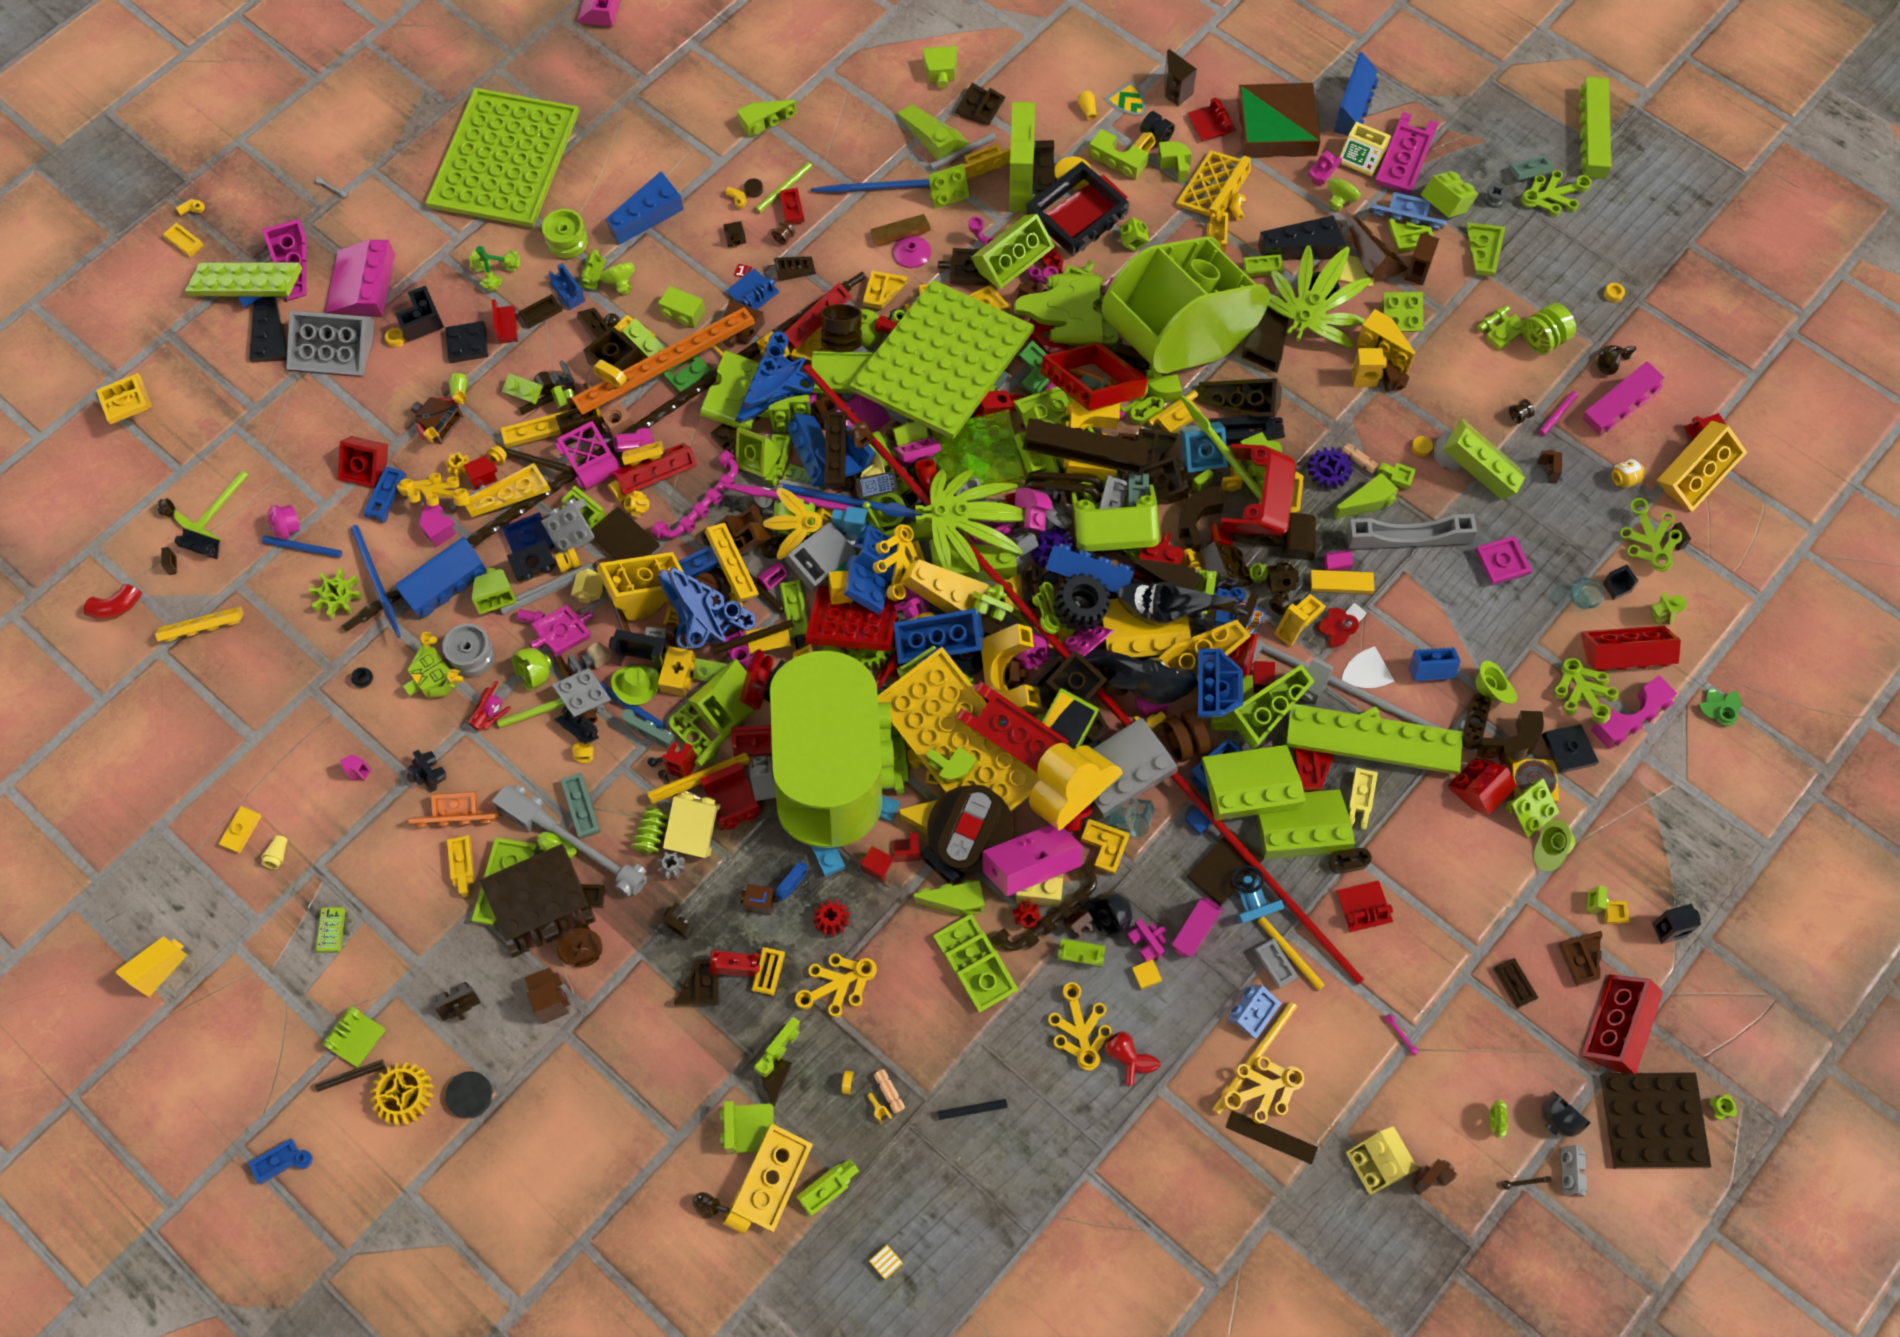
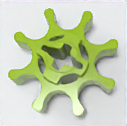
[309,568,363,619]

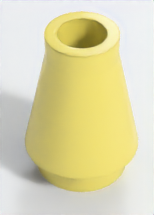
[261,835,288,870]

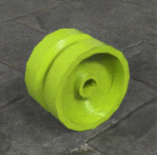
[542,209,588,259]

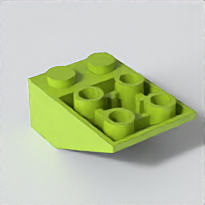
[688,658,749,735]

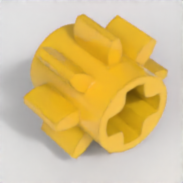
[445,452,470,478]
[624,491,649,517]

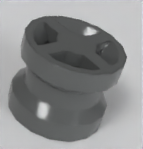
[1484,183,1507,208]

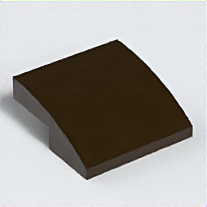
[955,82,1005,125]

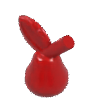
[1105,1031,1161,1086]

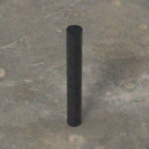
[938,1099,1008,1120]

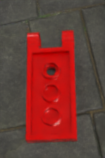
[955,681,1069,773]

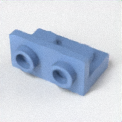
[1227,985,1281,1039]

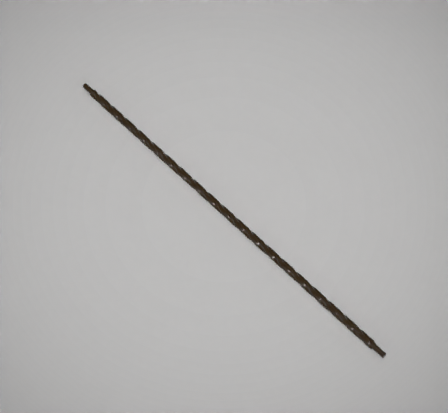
[341,271,866,632]

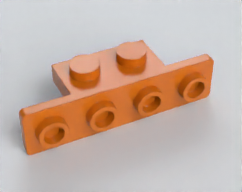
[408,791,499,827]

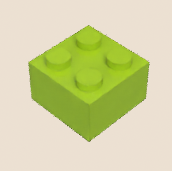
[1421,171,1479,218]

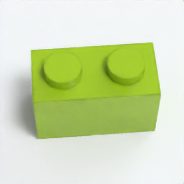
[658,286,706,328]

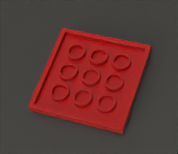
[805,586,900,651]

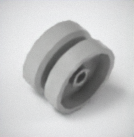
[442,623,495,677]

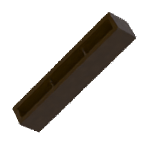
[1022,418,1149,476]

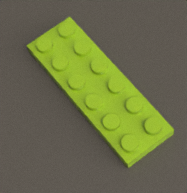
[185,263,302,297]

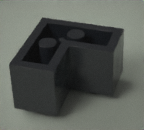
[395,285,444,341]

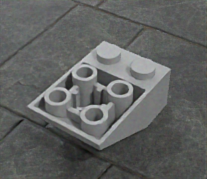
[785,521,857,591]

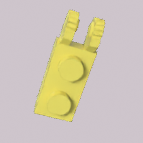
[1348,768,1378,830]

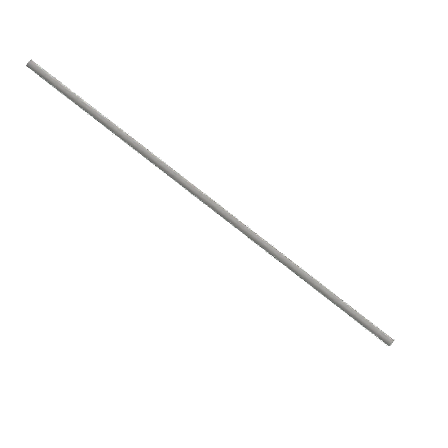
[1132,580,1505,766]

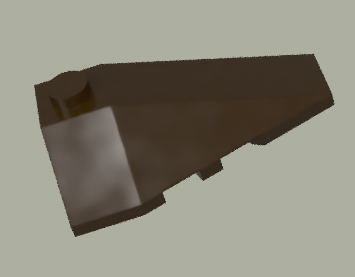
[1197,378,1282,418]
[1030,655,1108,743]

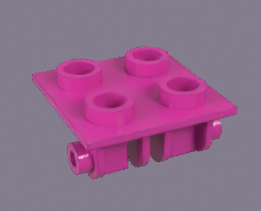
[836,394,890,433]
[1062,626,1114,657]

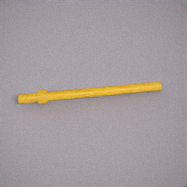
[1212,1001,1297,1115]

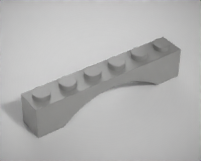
[1346,514,1477,549]

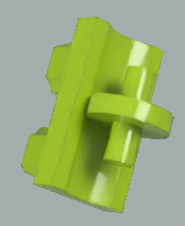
[972,584,1014,621]
[1651,593,1687,625]

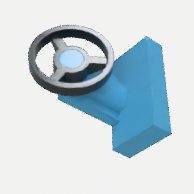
[1232,866,1284,924]

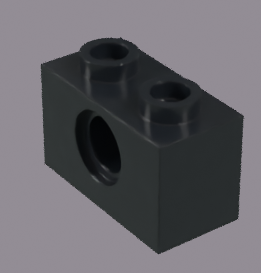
[506,540,556,582]
[1652,903,1701,944]

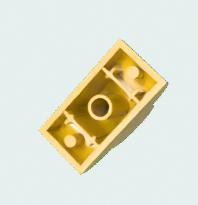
[597,552,684,621]
[1029,743,1123,831]

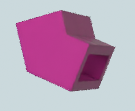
[1323,550,1353,571]
[757,562,789,590]
[340,754,371,781]

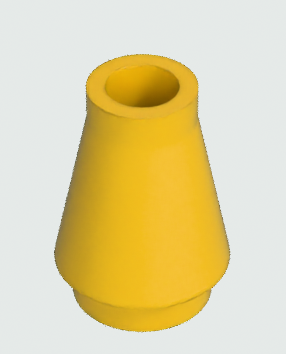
[1077,91,1097,120]

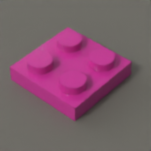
[1475,536,1532,585]

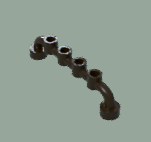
[991,861,1097,951]

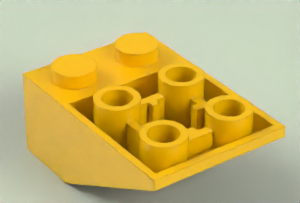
[1356,309,1415,375]

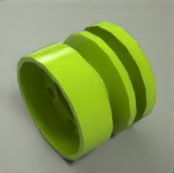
[1521,302,1576,355]

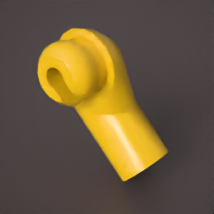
[725,187,747,208]
[176,199,205,216]

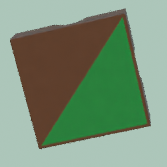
[1237,83,1321,158]

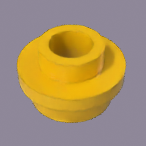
[487,446,507,465]

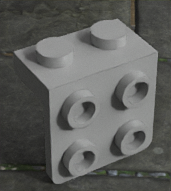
[541,498,594,553]

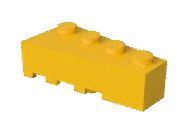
[900,559,993,615]

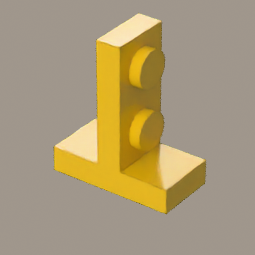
[1274,594,1326,647]

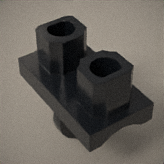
[406,750,446,792]

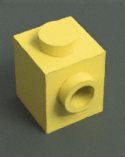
[571,568,603,603]

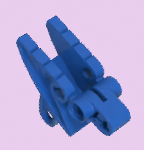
[735,332,814,423]
[658,567,756,649]

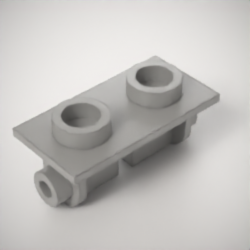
[1561,1144,1588,1197]

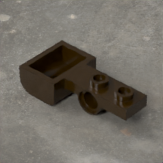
[1232,512,1316,560]

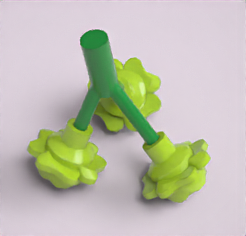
[468,246,521,291]

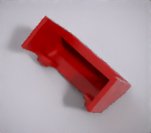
[1221,444,1296,536]

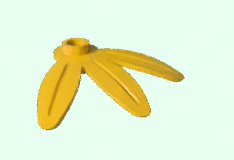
[763,487,822,560]

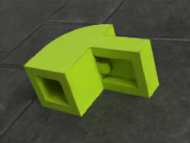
[1158,141,1192,183]
[1146,364,1182,403]
[926,747,978,782]

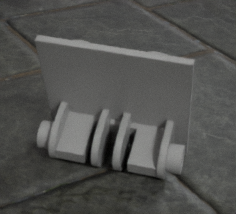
[552,668,611,717]

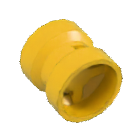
[554,547,581,573]

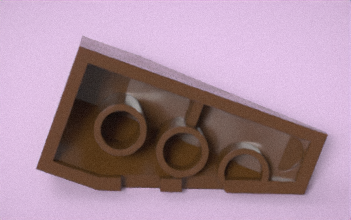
[1344,212,1408,280]

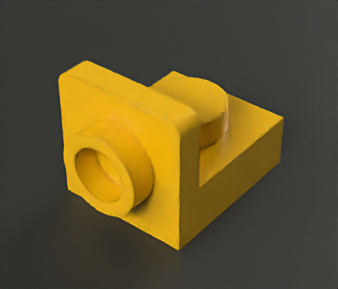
[1133,711,1167,734]

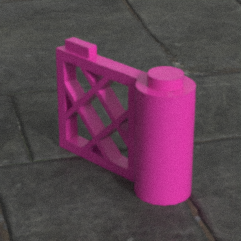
[555,421,621,490]

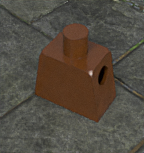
[723,300,765,348]

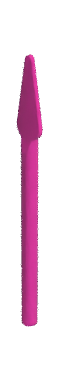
[723,484,868,516]

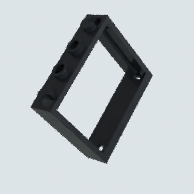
[1027,161,1129,257]

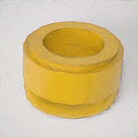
[572,742,594,764]

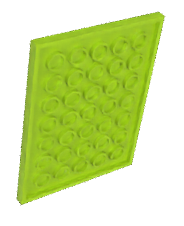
[426,88,580,228]
[850,279,1034,439]

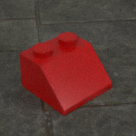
[338,436,388,488]

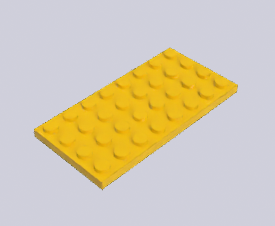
[878,647,1040,811]

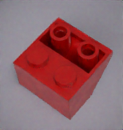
[1448,758,1517,815]

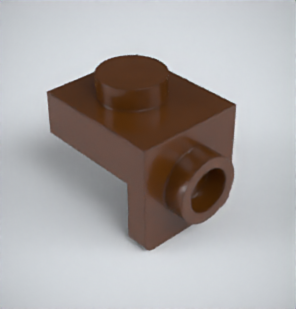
[814,396,835,430]

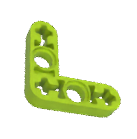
[669,702,717,763]

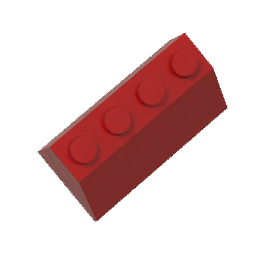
[1581,625,1681,671]
[1581,974,1663,1075]

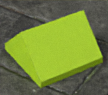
[735,428,781,477]

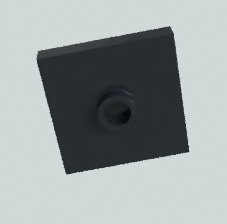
[1542,724,1599,773]

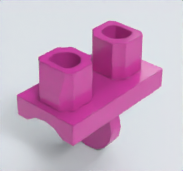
[1308,150,1342,187]
[894,585,931,620]
[1127,919,1167,962]

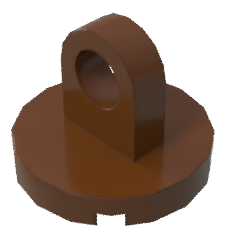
[557,924,603,968]

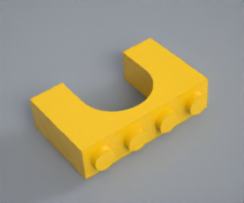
[1063,399,1120,480]
[981,624,1042,721]

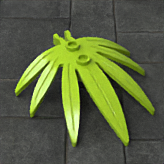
[1267,245,1371,349]
[915,469,1025,575]

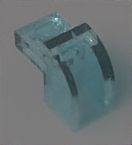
[1108,798,1155,837]

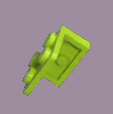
[720,1101,774,1154]

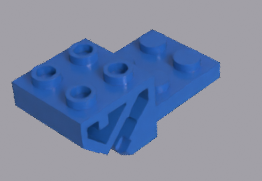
[844,525,897,615]

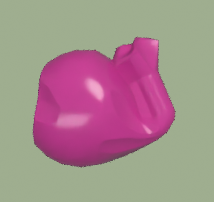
[1013,632,1050,669]

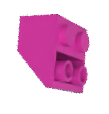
[577,0,620,27]

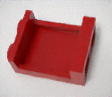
[700,762,762,830]

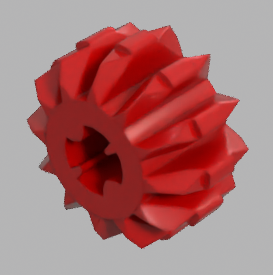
[812,898,850,937]

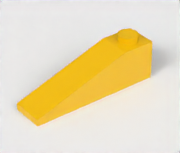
[1158,620,1251,680]

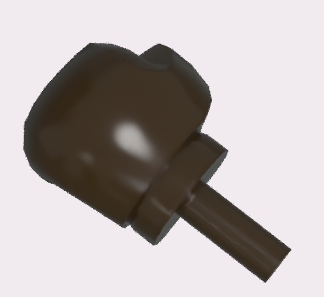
[692,1192,729,1219]

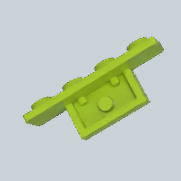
[1014,407,1061,482]

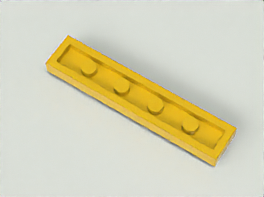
[501,406,603,448]

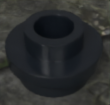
[351,667,373,688]

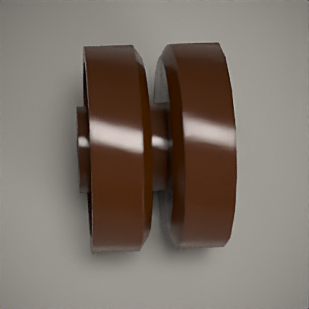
[1163,708,1211,763]

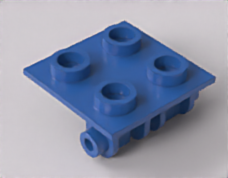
[726,269,780,310]

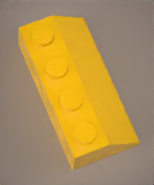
[1656,421,1747,512]

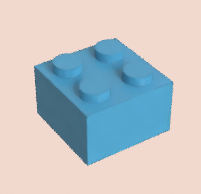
[1180,422,1228,473]

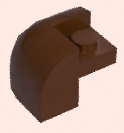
[715,505,772,553]

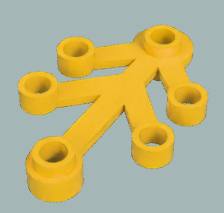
[397,473,470,506]
[873,524,922,601]
[795,953,877,1018]
[1048,982,1112,1071]
[1222,1056,1304,1124]

